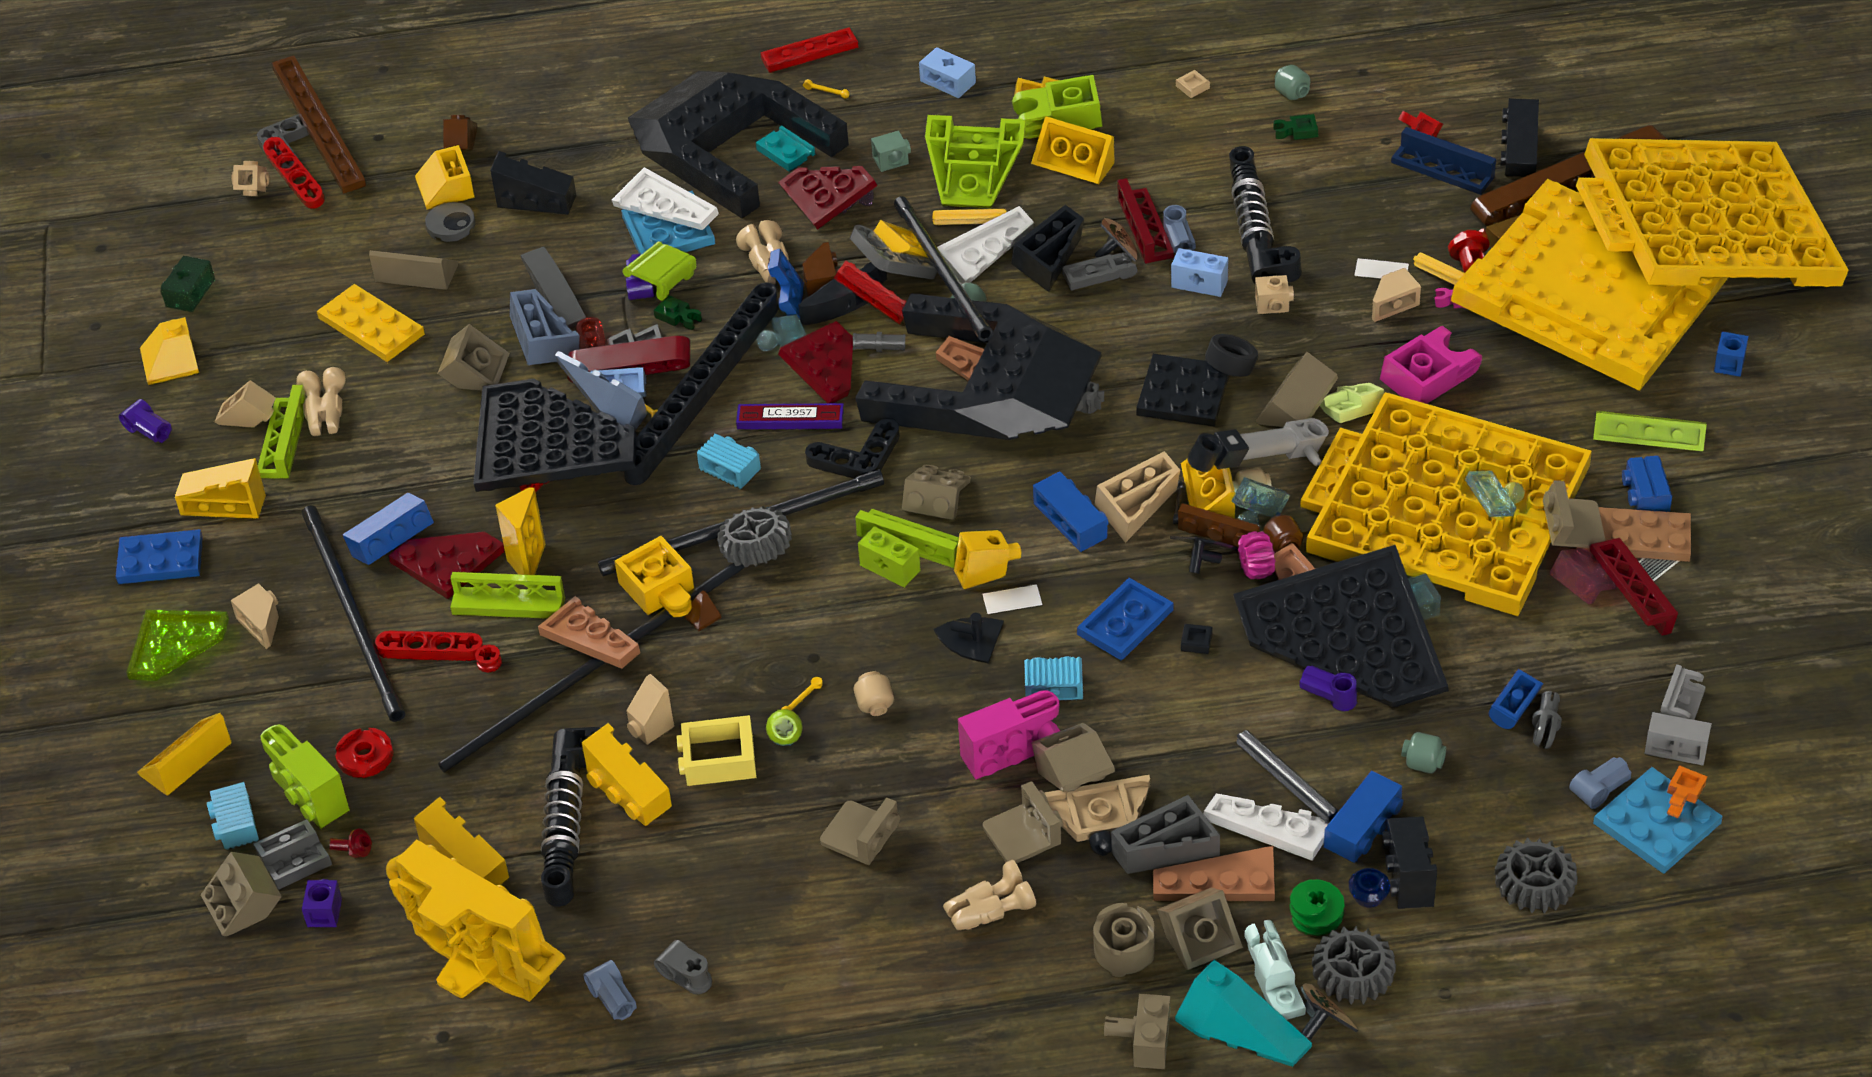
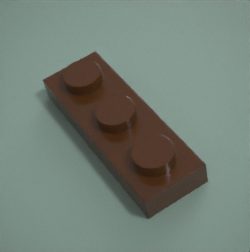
[1178,503,1260,547]

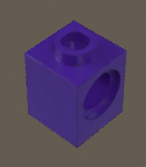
[302,879,342,927]

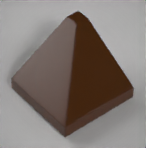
[684,590,722,631]

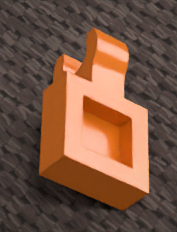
[1667,765,1708,818]

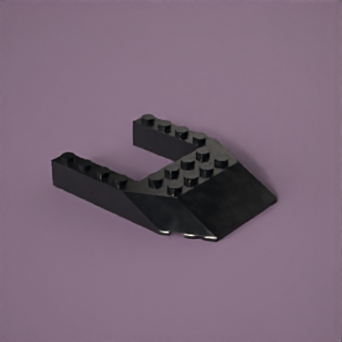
[628,71,849,219]
[855,293,1102,440]

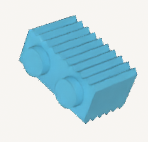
[697,433,761,489]
[1024,656,1083,700]
[207,782,259,850]

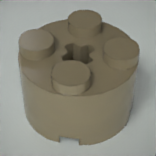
[1093,903,1155,977]

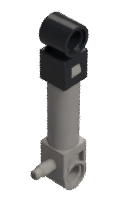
[1187,418,1329,472]

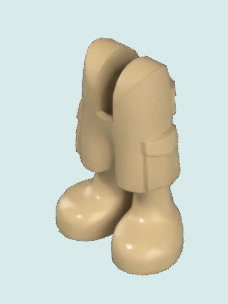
[736,220,789,284]
[296,367,346,436]
[943,860,1036,930]

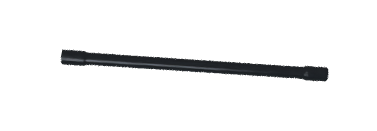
[894,196,993,341]
[598,470,884,577]
[302,505,405,722]

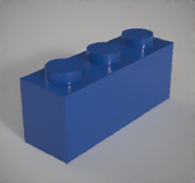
[1033,471,1109,552]
[343,493,434,565]
[1324,770,1404,863]

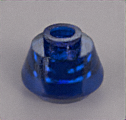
[1349,868,1390,908]

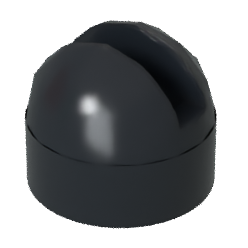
[1089,831,1112,856]

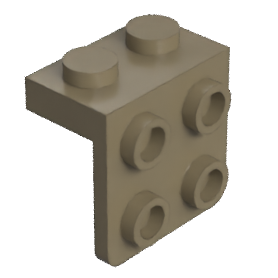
[902,465,971,520]
[1543,480,1606,548]
[983,781,1063,864]
[820,797,900,865]

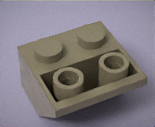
[1032,723,1115,792]
[201,852,282,936]

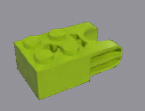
[1012,75,1103,139]
[260,724,350,829]

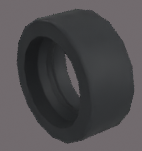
[1205,334,1258,377]

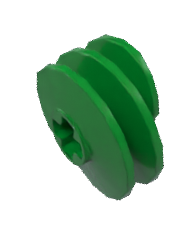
[1290,879,1345,936]

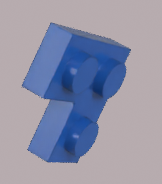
[768,248,804,321]

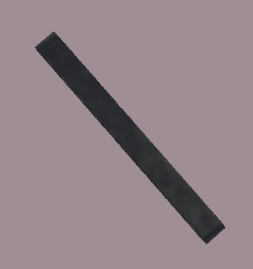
[623,282,779,485]

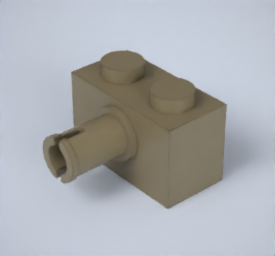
[1104,994,1170,1069]

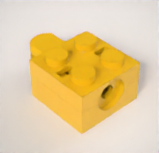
[615,536,694,617]

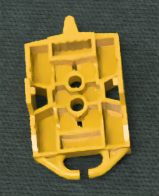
[386,839,565,1002]

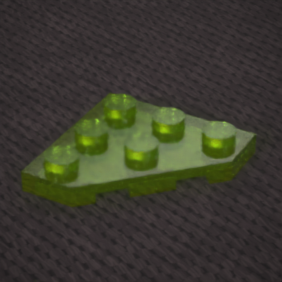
[126,610,229,681]

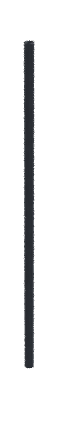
[438,563,745,773]

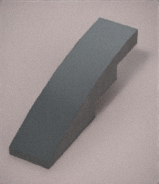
[521,246,586,329]

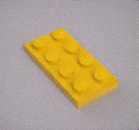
[317,284,425,362]

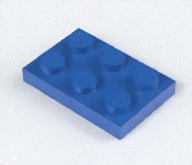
[116,529,203,584]
[1077,578,1174,661]

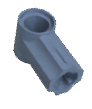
[1164,205,1196,253]
[1569,757,1632,809]
[583,960,637,1021]

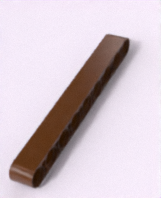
[1470,125,1668,227]

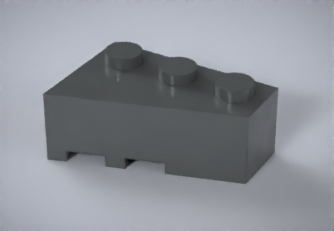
[1111,795,1220,874]

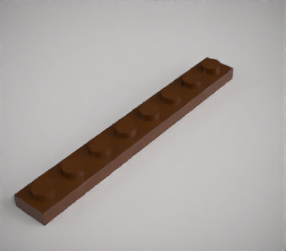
[272,55,366,194]

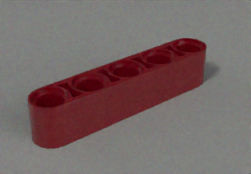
[567,336,691,383]

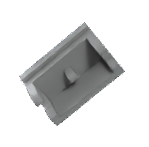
[1660,664,1705,720]
[1645,712,1712,766]

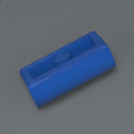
[1489,669,1543,729]

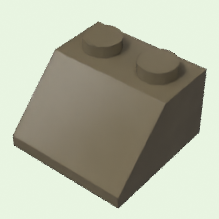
[437,324,510,391]
[1157,888,1243,970]

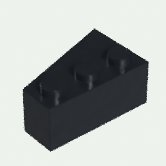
[1500,98,1539,177]
[1381,816,1437,909]

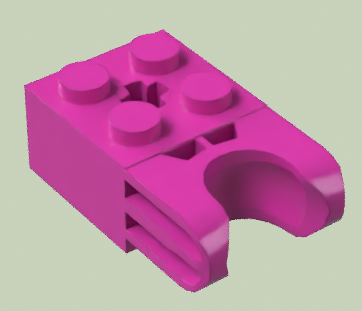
[1380,326,1482,404]
[958,690,1060,780]

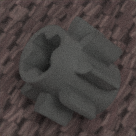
[1077,381,1104,414]

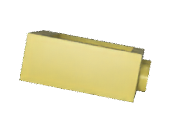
[677,715,757,786]

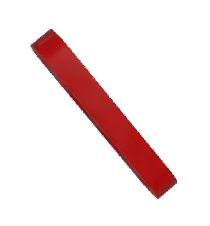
[263,137,325,209]
[375,631,483,661]

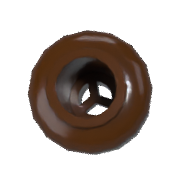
[1263,515,1303,554]

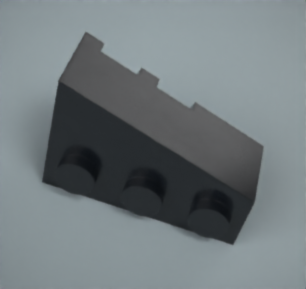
[490,151,576,215]
[1011,205,1084,292]

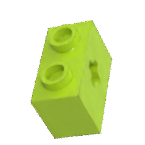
[858,526,921,588]

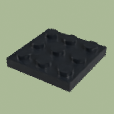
[1136,353,1229,427]

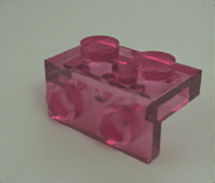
[1550,548,1617,604]

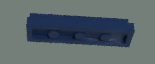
[1391,127,1496,195]

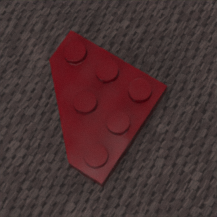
[778,166,877,230]
[778,321,853,403]
[389,532,505,599]

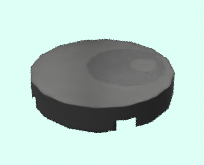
[425,202,475,242]

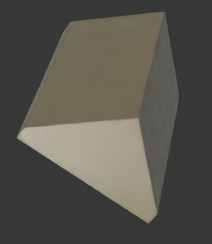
[369,250,458,290]
[1256,352,1338,427]

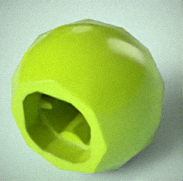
[766,709,803,746]

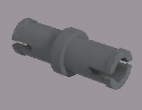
[853,332,905,352]

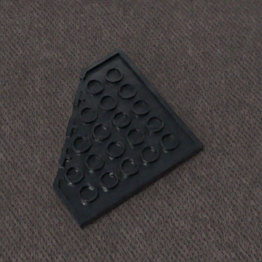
[473,379,636,492]
[1233,545,1449,708]

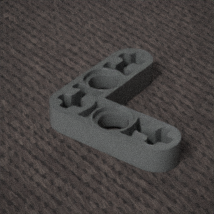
[257,114,310,169]
[850,225,937,279]

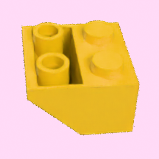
[415,145,475,210]

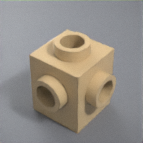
[231,161,269,196]
[1255,275,1294,314]

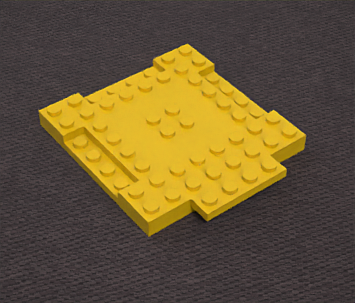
[1576,138,1849,287]
[1451,179,1728,391]
[1300,392,1592,616]

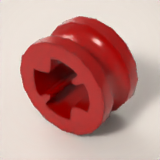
[475,644,502,673]

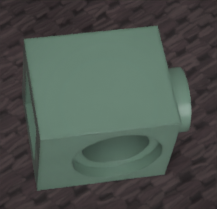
[871,131,911,172]

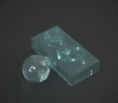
[757,314,806,351]
[1465,471,1525,517]
[1232,477,1290,525]

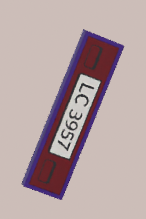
[736,403,844,429]

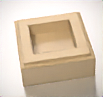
[1176,70,1210,98]

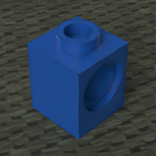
[1714,332,1749,377]

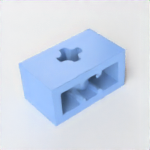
[919,47,976,98]
[1171,248,1228,297]

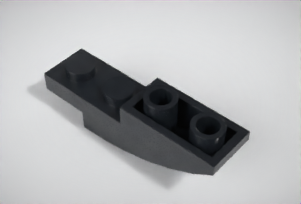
[798,262,887,326]

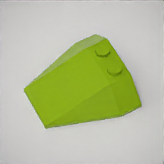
[925,115,1026,208]

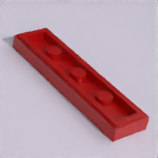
[761,27,858,73]

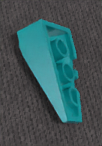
[1175,960,1312,1067]

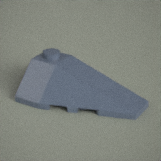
[555,351,648,431]

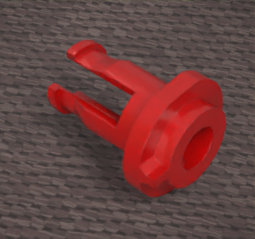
[1448,228,1490,273]

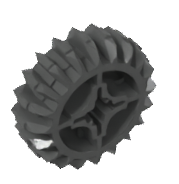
[717,506,792,568]
[1494,837,1578,914]
[1312,926,1396,1005]

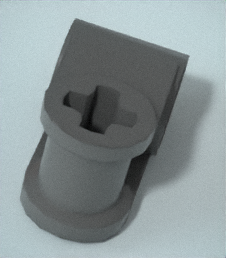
[654,940,712,994]

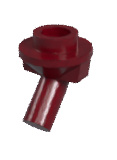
[329,828,372,858]

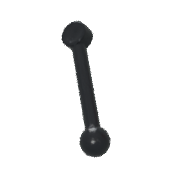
[1173,481,1186,524]

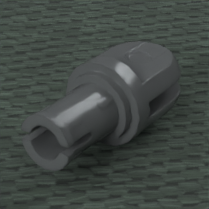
[1532,691,1562,749]

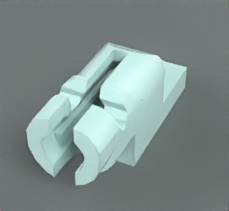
[1245,920,1306,1020]

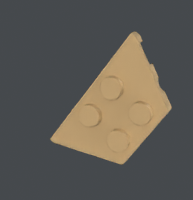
[1045,775,1150,842]

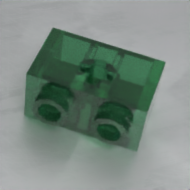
[160,255,215,313]

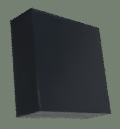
[1181,624,1213,654]

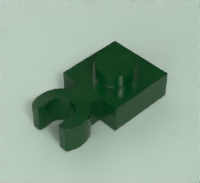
[1273,114,1318,140]
[653,295,702,330]

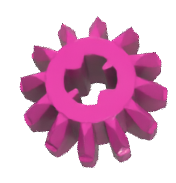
[1238,531,1276,579]

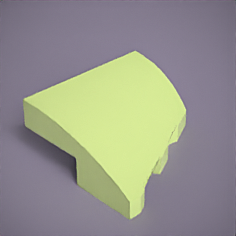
[1320,383,1384,423]

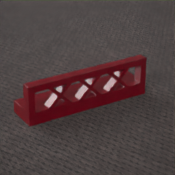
[1117,178,1174,264]
[1590,538,1678,636]

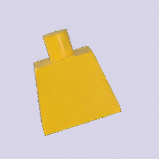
[954,530,1021,589]

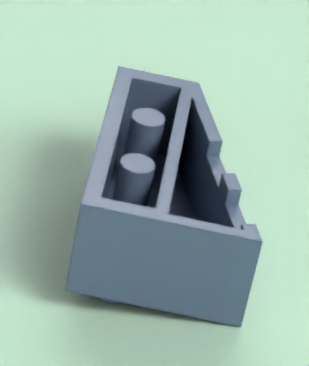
[510,289,580,365]

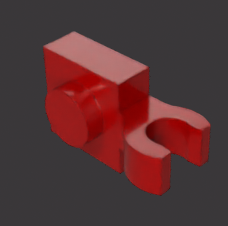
[1398,111,1443,137]

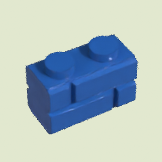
[1622,455,1672,512]

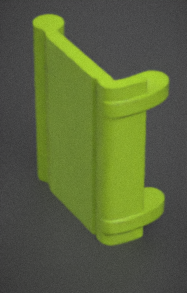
[623,241,696,301]

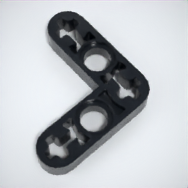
[805,419,900,479]

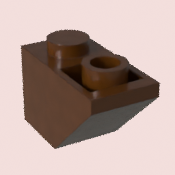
[443,115,478,150]
[802,242,839,297]

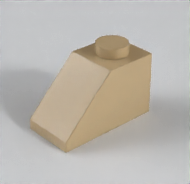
[1372,268,1421,322]
[215,380,276,428]
[231,583,279,649]
[626,674,674,745]

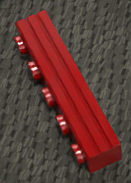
[834,261,907,324]

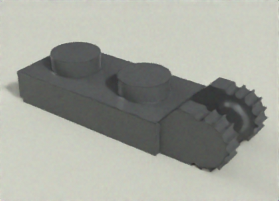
[1062,252,1138,290]

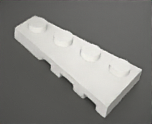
[612,167,719,230]
[937,206,1034,283]
[1204,793,1329,861]

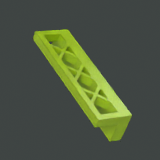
[258,385,306,478]
[1593,411,1707,451]
[855,509,959,568]
[450,572,565,618]

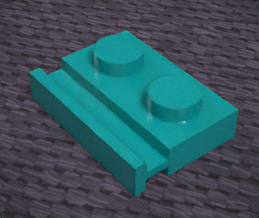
[756,126,815,172]

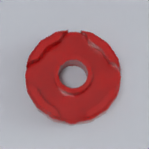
[335,728,394,778]

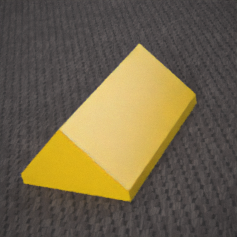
[1031,116,1114,184]
[1181,459,1235,518]
[495,488,546,575]
[137,713,231,796]

